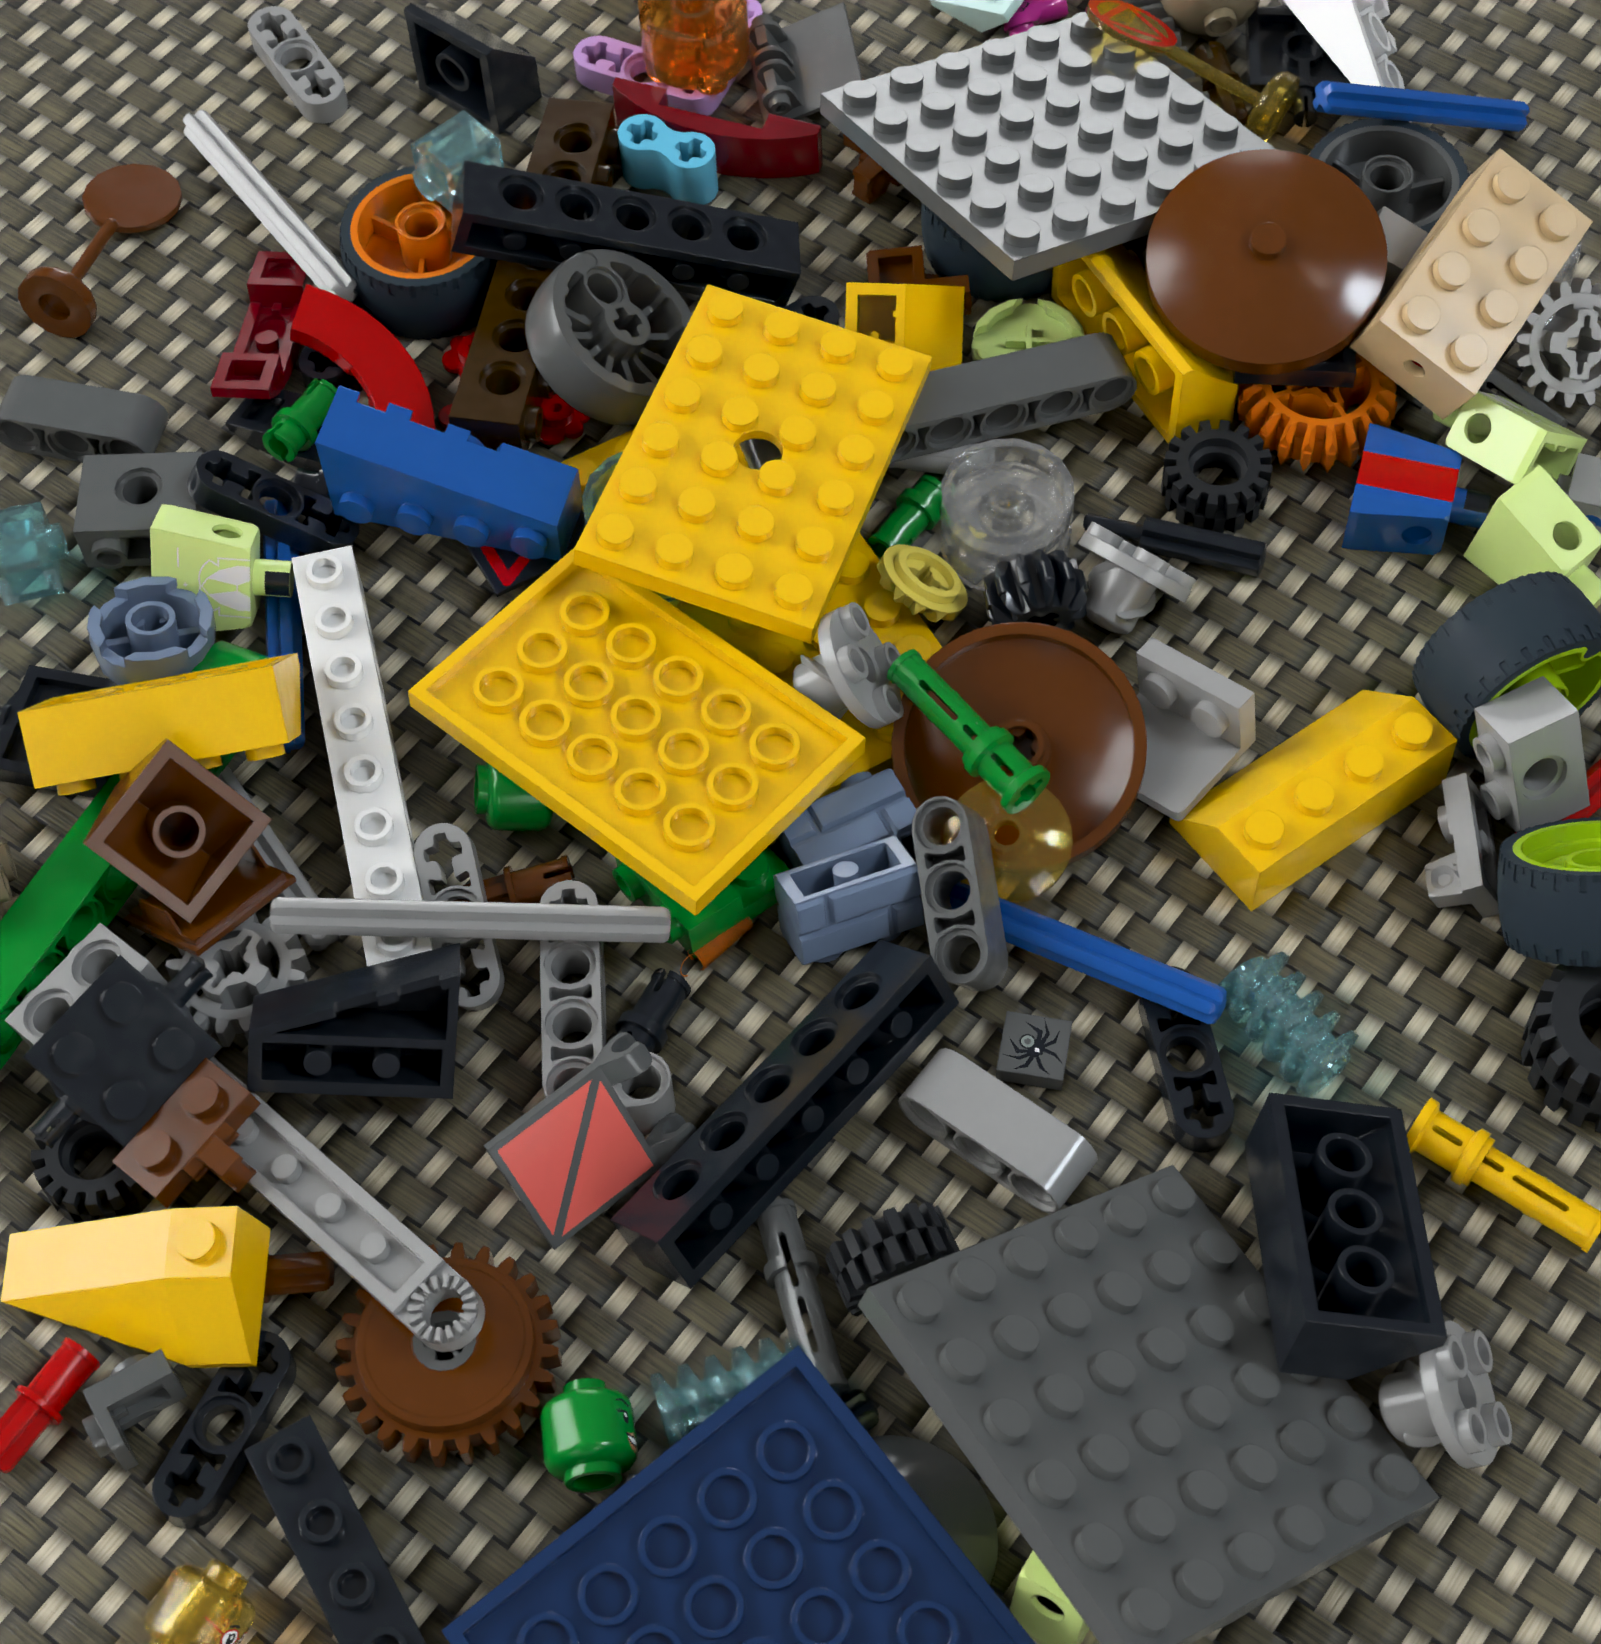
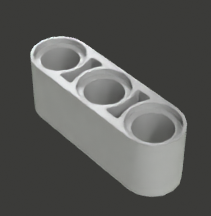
[898,1048,1098,1214]

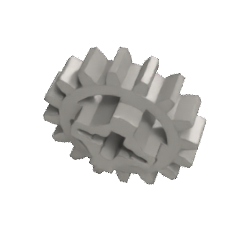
[1508,277,1601,408]
[165,913,311,1047]

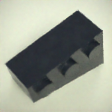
[247,943,460,1099]

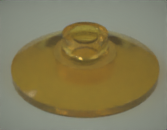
[943,781,1073,904]

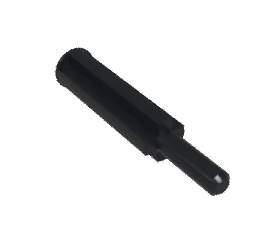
[1083,513,1267,577]

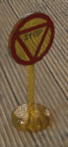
[1085,0,1300,142]

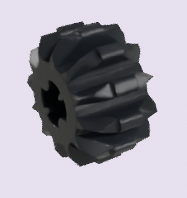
[983,548,1088,630]

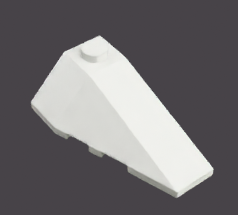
[1279,0,1405,89]

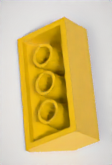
[1051,244,1239,444]
[17,653,301,796]
[1169,690,1457,912]

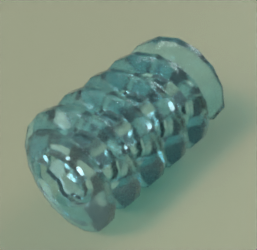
[1218,951,1359,1097]
[650,1337,792,1447]

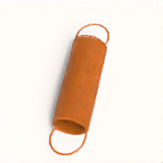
[680,916,753,977]

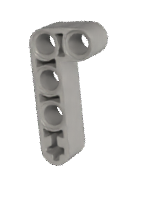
[540,880,676,1135]

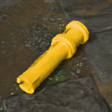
[1407,1098,1601,1253]

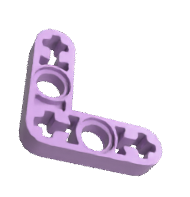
[573,0,763,116]

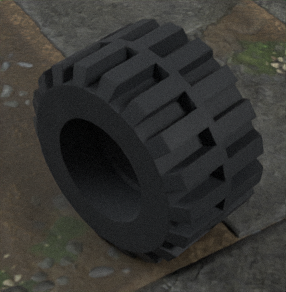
[1521,964,1601,1133]

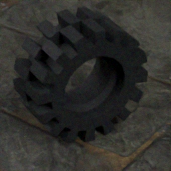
[1161,420,1273,533]
[31,1118,154,1223]
[825,1202,960,1317]

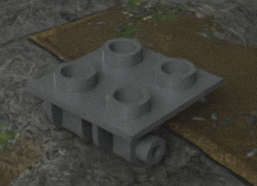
[747,2,863,123]

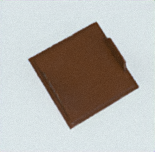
[123,844,297,957]

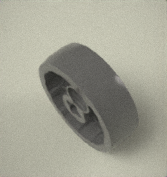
[525,249,692,426]

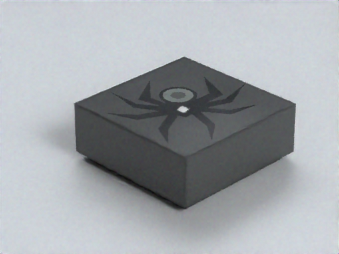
[996,1011,1072,1091]

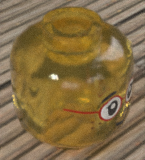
[143,1558,256,1644]

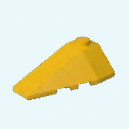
[1,1206,271,1368]

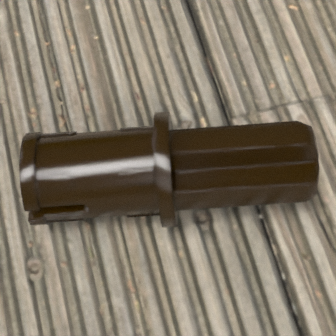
[1192,41,1249,125]

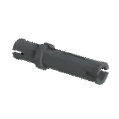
[755,1198,850,1398]

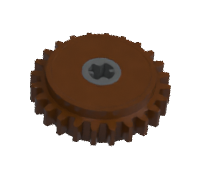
[335,1242,562,1467]

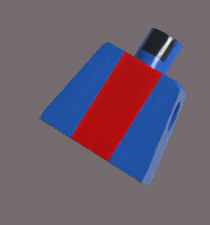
[1342,423,1492,555]

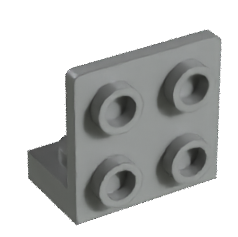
[1136,637,1256,821]

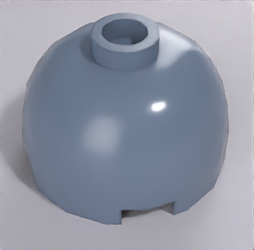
[87,576,216,685]

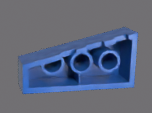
[315,385,583,560]

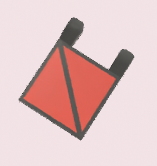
[483,1032,697,1250]

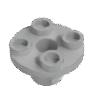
[1078,521,1196,634]
[793,602,904,729]
[1379,1321,1512,1469]

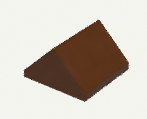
[83,738,272,924]

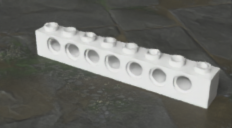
[291,545,434,966]

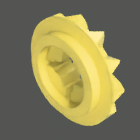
[876,544,968,623]

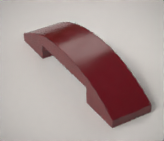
[612,77,823,178]
[210,251,313,399]

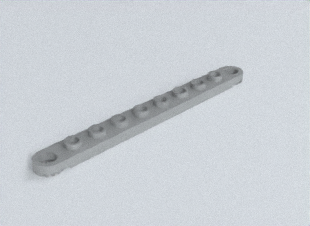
[210,1057,485,1352]

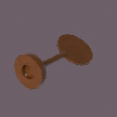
[18,164,182,338]

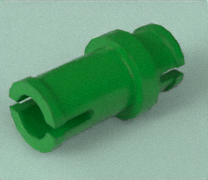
[262,378,337,462]
[868,475,951,559]

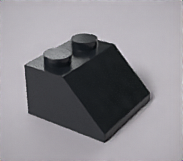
[404,3,541,135]

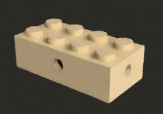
[1349,148,1593,419]

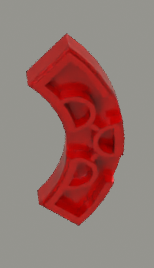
[290,284,436,430]

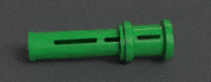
[886,649,1050,814]

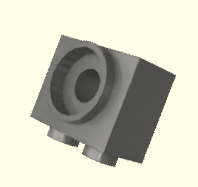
[73,451,212,569]

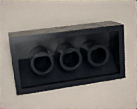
[1245,1092,1448,1380]

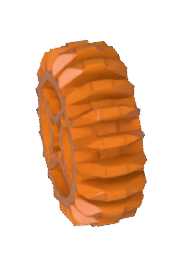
[1237,353,1397,473]

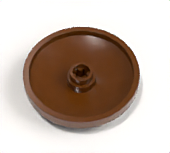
[1145,149,1387,375]
[892,622,1147,875]

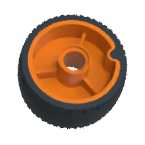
[340,164,498,340]

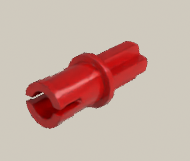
[0,1337,101,1473]

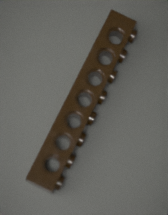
[449,97,621,451]

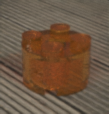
[638,0,750,95]

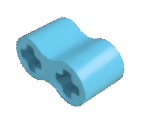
[618,114,718,205]

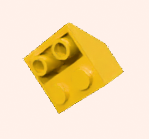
[845,282,965,371]

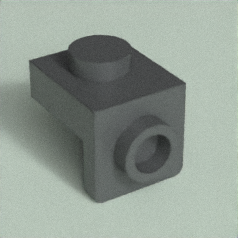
[82,1349,187,1471]

